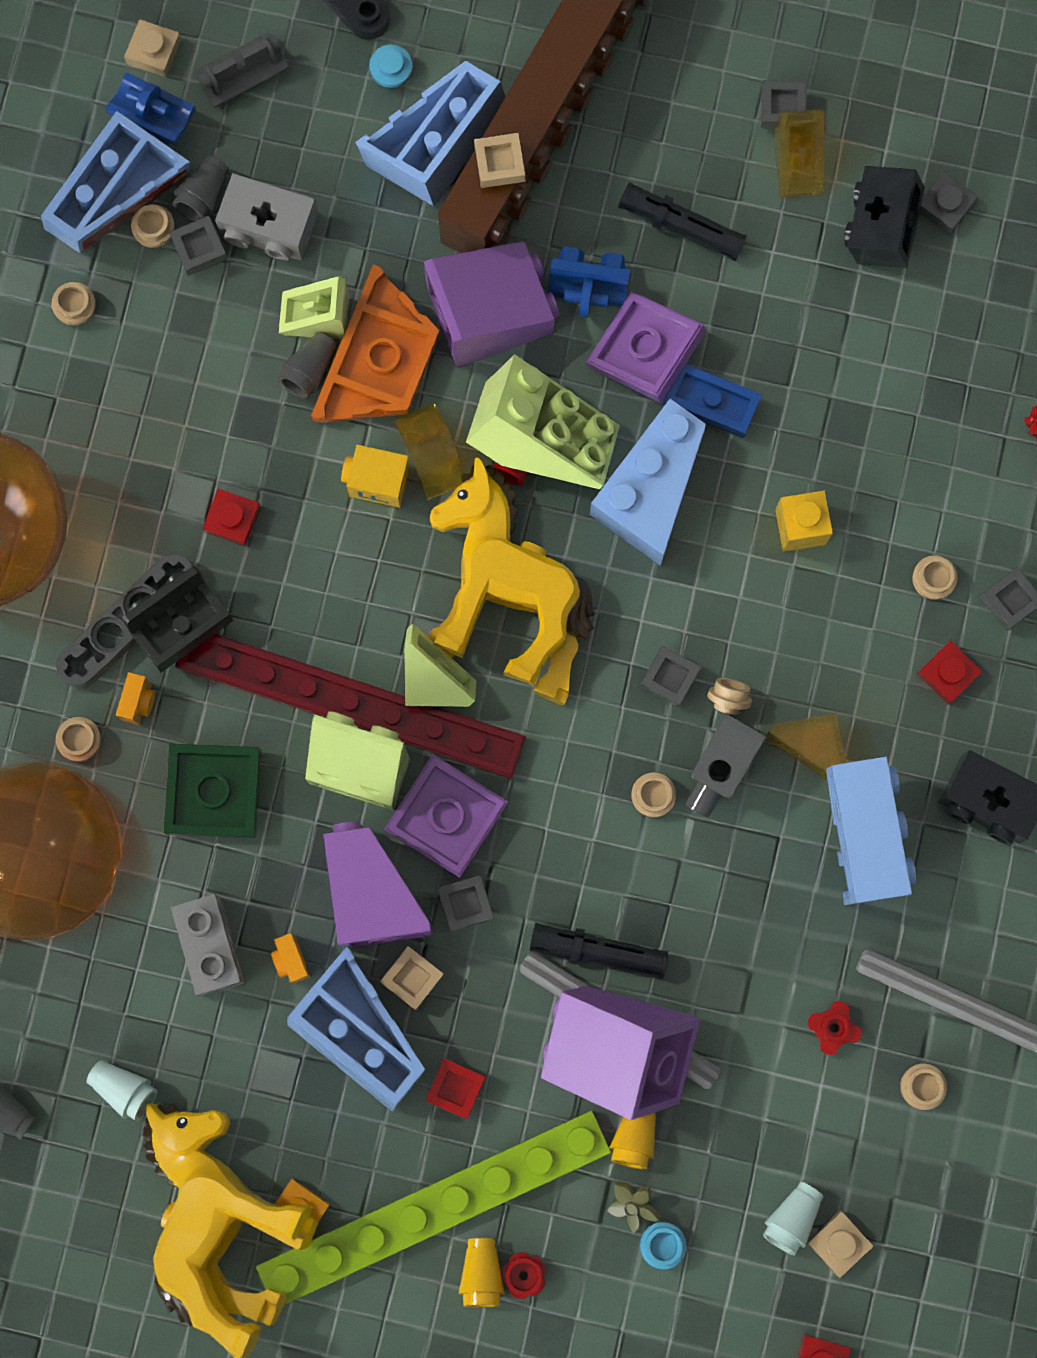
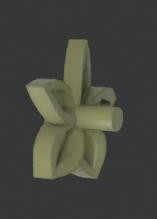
[607,1181,661,1233]

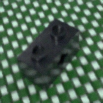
[844,166,925,268]
[938,750,1037,846]

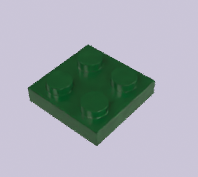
[164,743,261,838]

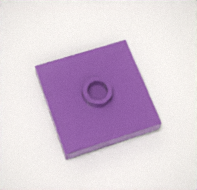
[586,291,707,403]
[384,754,508,879]

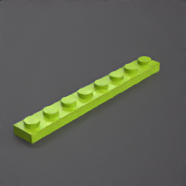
[256,1110,611,1304]

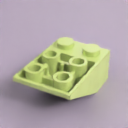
[466,354,620,489]
[305,711,410,811]

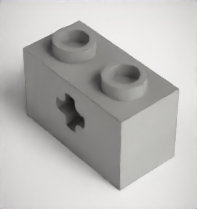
[215,173,319,261]
[170,894,246,997]

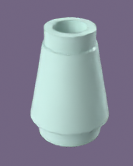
[86,1060,157,1121]
[763,1182,824,1255]

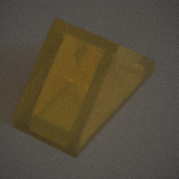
[774,109,825,197]
[394,404,465,500]
[766,713,846,781]

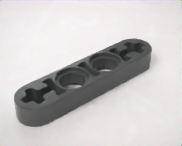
[56,554,192,689]

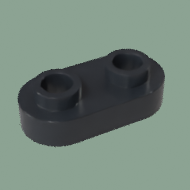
[324,0,390,40]

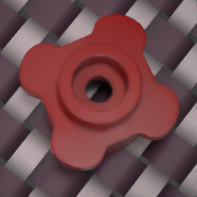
[807,1001,861,1055]

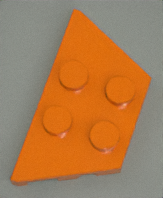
[311,264,440,423]

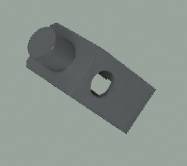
[685,714,766,818]

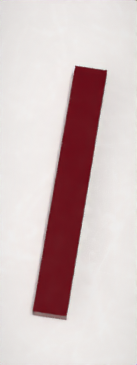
[175,634,526,780]

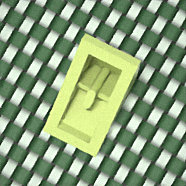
[279,276,350,339]
[404,624,476,707]

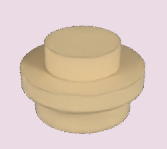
[131,204,175,248]
[52,282,96,326]
[912,555,958,600]
[707,678,752,715]
[56,717,101,762]
[631,772,676,818]
[900,1064,947,1110]

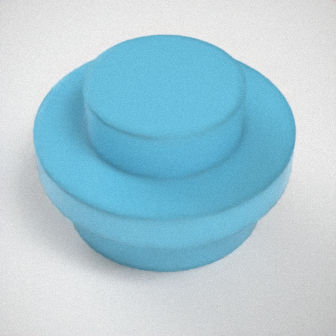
[369,45,413,88]
[640,1222,686,1269]

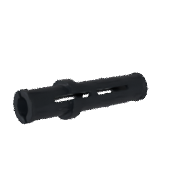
[618,182,747,261]
[529,922,669,980]

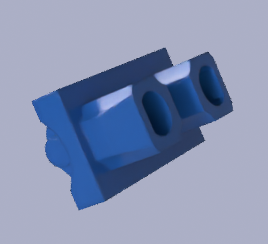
[106,72,196,146]
[548,246,630,318]

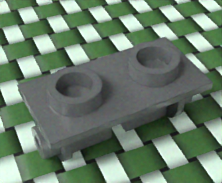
[194,32,289,108]

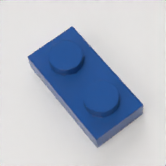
[663,364,762,438]

